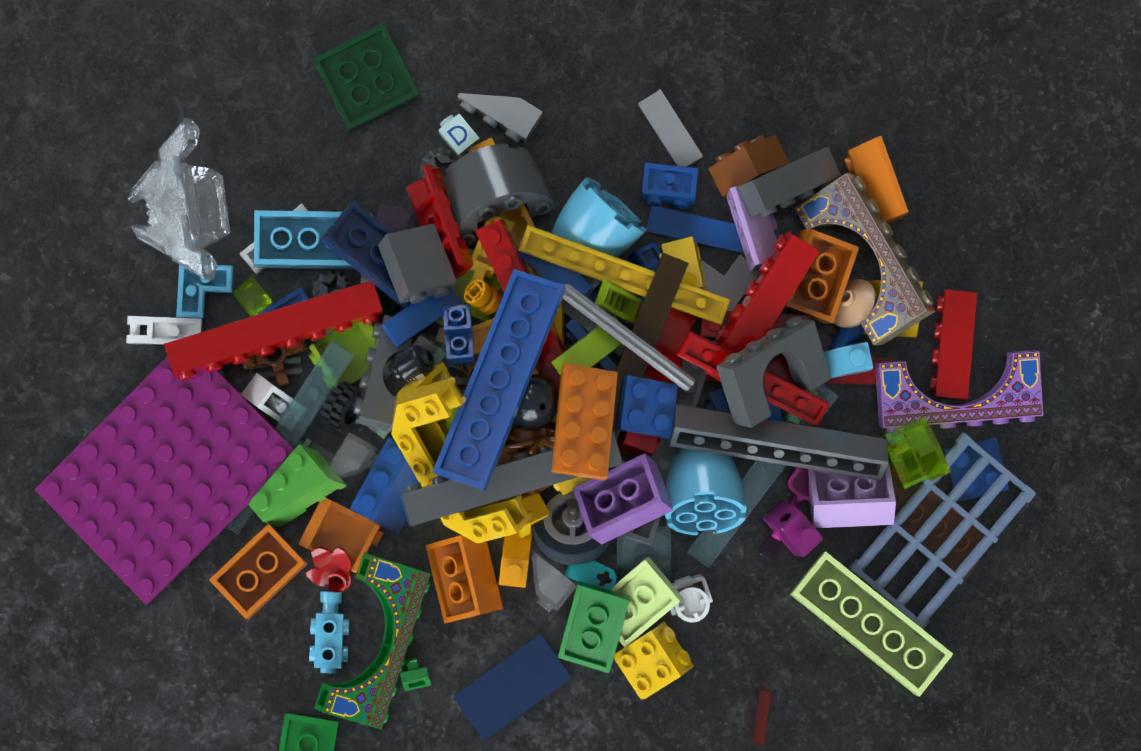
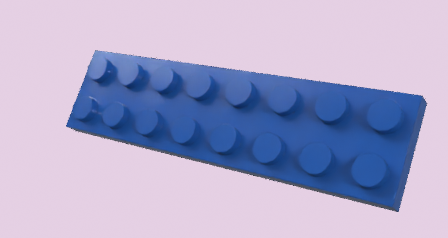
[433,269,566,491]

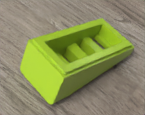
[595,279,642,324]

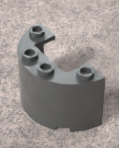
[443,144,556,245]

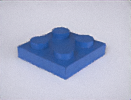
[616,375,678,439]
[943,438,1009,502]

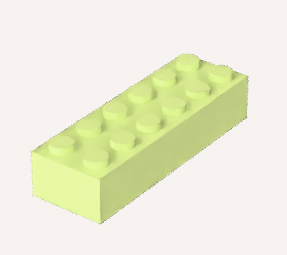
[790,551,953,697]

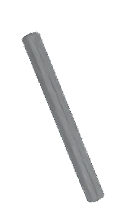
[562,284,695,391]

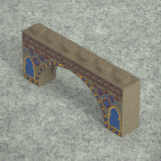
[795,173,935,345]

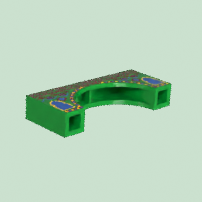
[314,553,431,729]

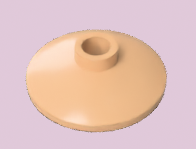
[834,279,877,328]

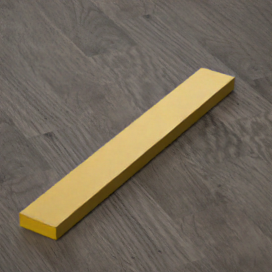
[518,225,731,325]

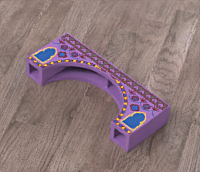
[875,350,1043,433]

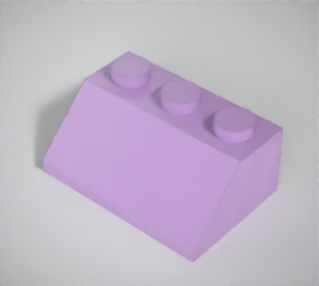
[726,186,777,272]
[808,464,896,528]

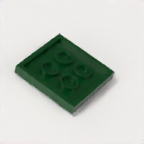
[312,23,420,131]

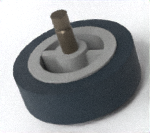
[533,486,612,565]

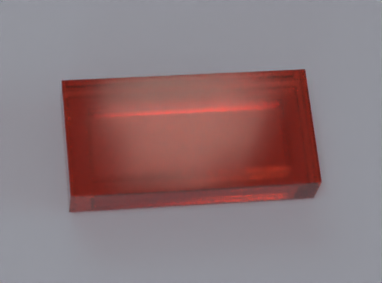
[752,689,771,745]

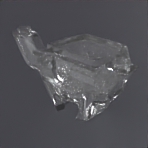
[128,118,230,280]

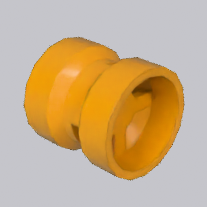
[464,279,502,315]

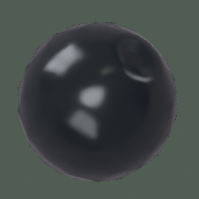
[513,374,559,429]

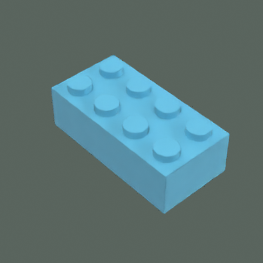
[254,210,355,269]

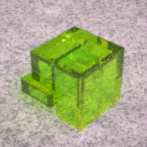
[886,417,951,489]

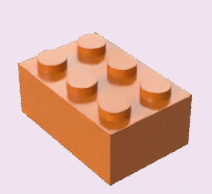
[784,229,859,324]
[209,524,308,619]

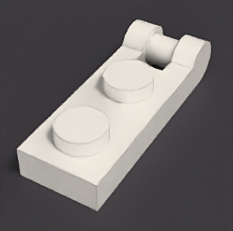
[126,316,203,345]

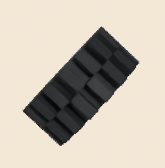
[321,381,363,434]

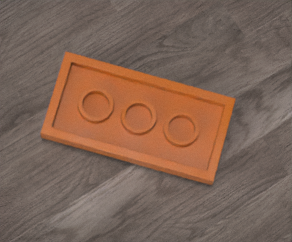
[551,363,618,480]

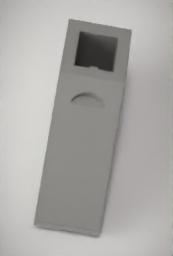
[457,93,543,143]

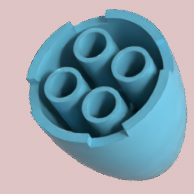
[551,177,646,258]
[665,448,746,535]

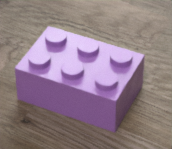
[573,454,673,544]

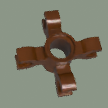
[243,340,307,387]

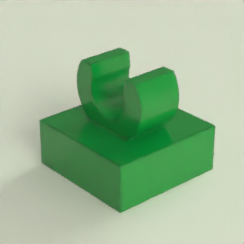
[400,658,431,691]

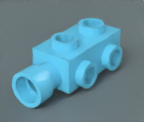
[309,591,349,673]

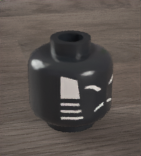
[392,345,435,384]

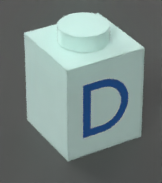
[438,114,480,158]

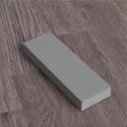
[638,89,703,167]

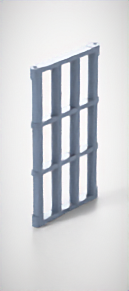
[849,432,1036,629]

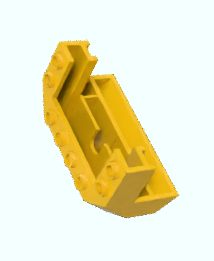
[391,362,533,543]

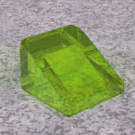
[232,276,272,317]

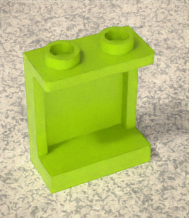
[308,322,392,390]

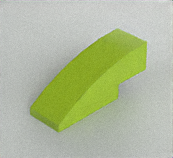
[551,315,622,375]

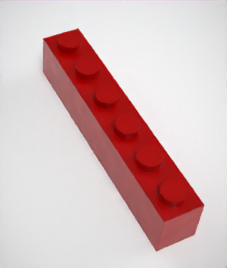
[702,231,820,382]
[617,307,697,456]

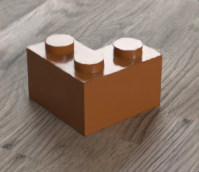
[708,135,789,197]

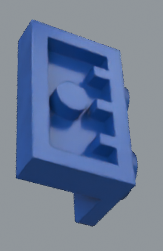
[641,163,698,209]

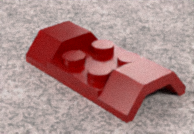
[406,164,474,279]

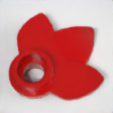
[306,547,352,592]

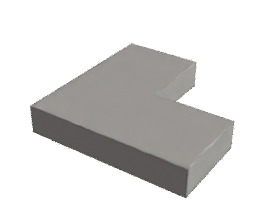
[702,255,760,311]

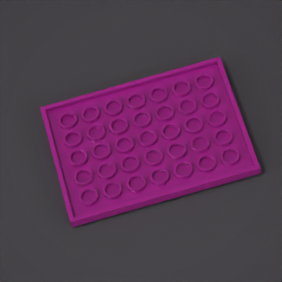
[35,356,295,605]

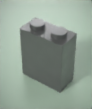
[378,224,457,304]

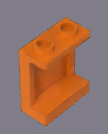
[298,498,384,574]

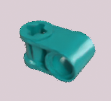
[564,560,617,590]

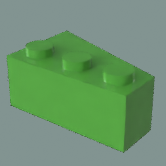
[248,444,347,527]

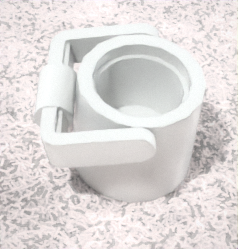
[670,574,713,622]

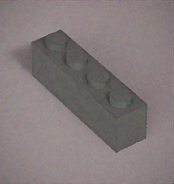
[737,146,841,217]

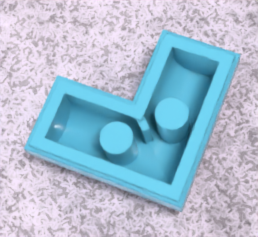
[176,263,235,319]

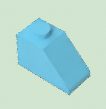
[824,342,873,379]

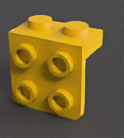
[614,621,694,699]

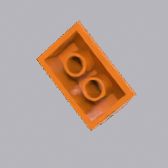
[844,136,909,223]
[425,535,503,624]

